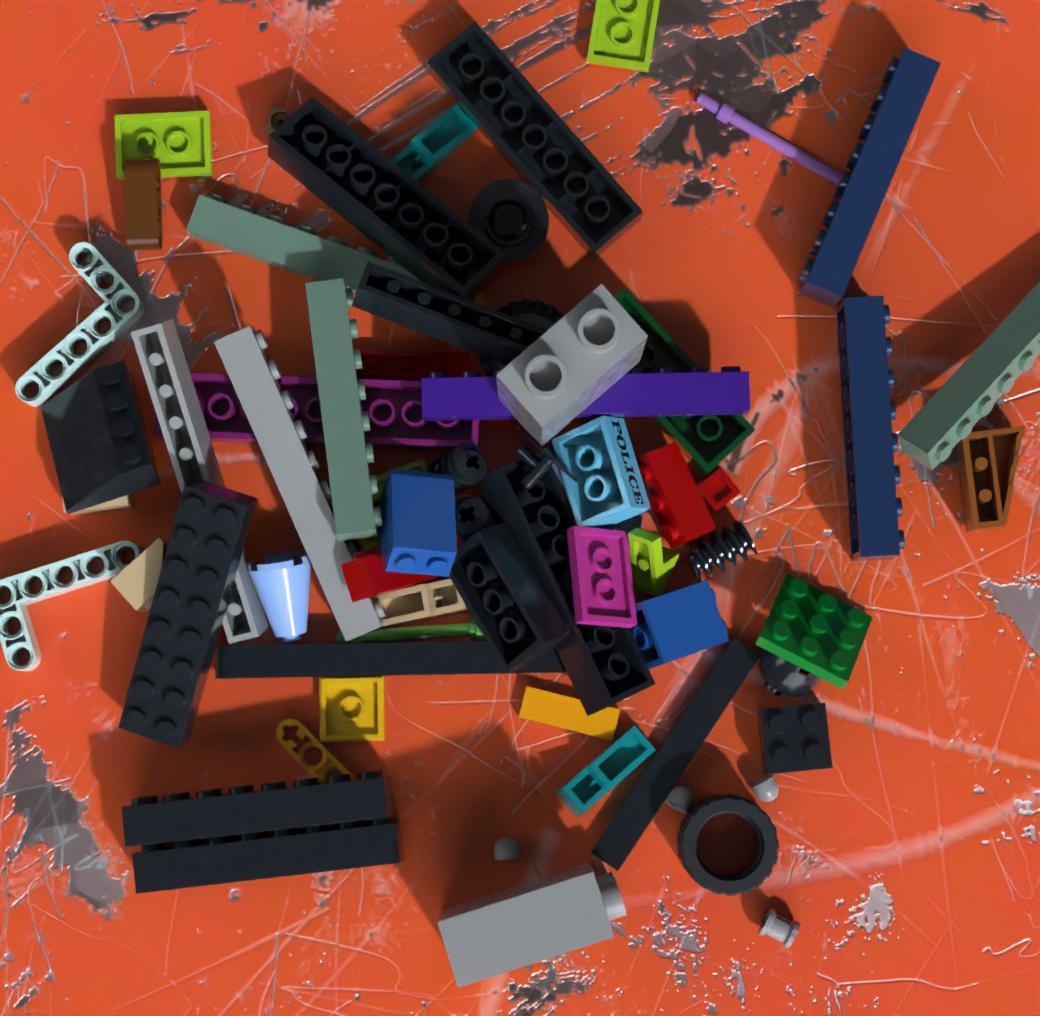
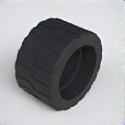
[677,794,779,896]

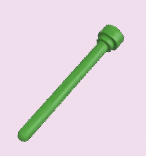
[336,619,487,644]

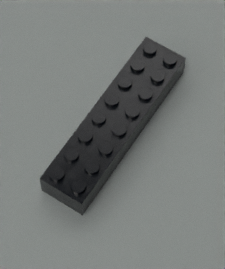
[427,22,643,260]
[268,97,506,301]
[477,452,655,716]
[118,478,257,749]
[122,770,395,847]
[132,816,403,894]

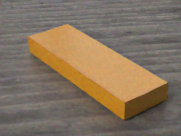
[519,686,620,741]

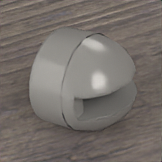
[750,775,779,802]
[665,786,693,814]
[494,837,521,861]

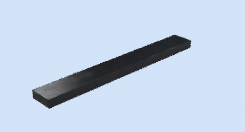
[591,637,760,871]

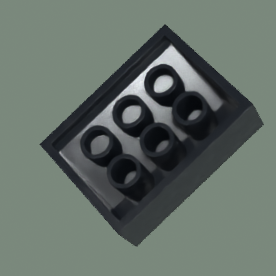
[41,360,161,514]

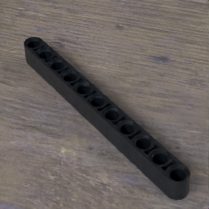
[215,641,567,679]

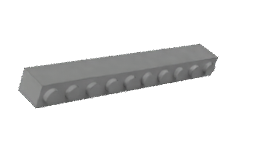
[131,318,269,644]
[214,326,386,641]

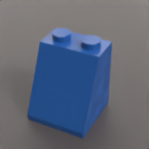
[377,469,457,577]
[629,580,729,669]

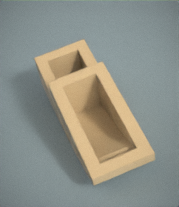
[373,578,468,627]

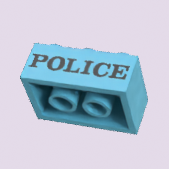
[552,415,651,529]

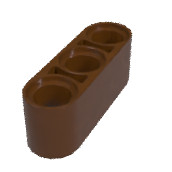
[124,158,163,250]

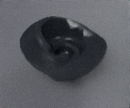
[468,179,549,262]

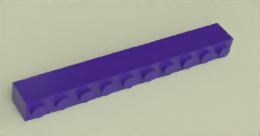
[421,366,750,421]

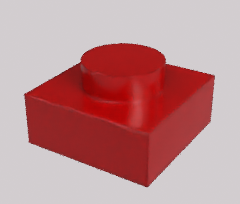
[697,467,741,512]

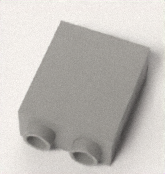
[496,284,648,447]
[437,863,627,988]

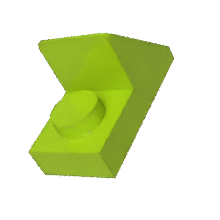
[628,527,679,597]

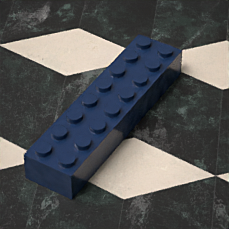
[797,48,941,308]
[836,296,905,561]

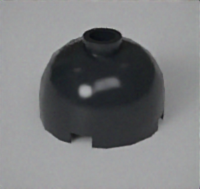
[759,649,822,697]

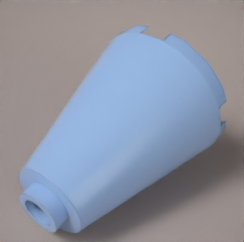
[247,551,311,642]

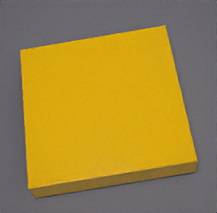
[319,676,385,742]

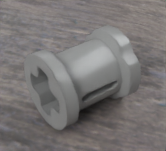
[758,908,800,948]

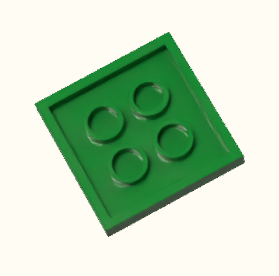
[755,573,873,689]

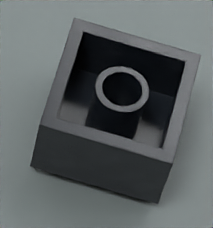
[757,703,833,775]

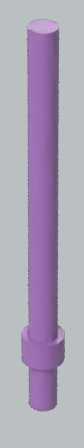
[696,92,844,186]

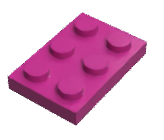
[567,526,637,628]

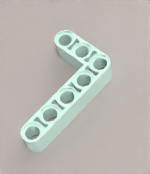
[15,242,145,407]
[0,540,143,671]

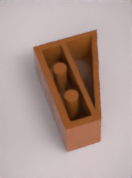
[955,426,1025,532]

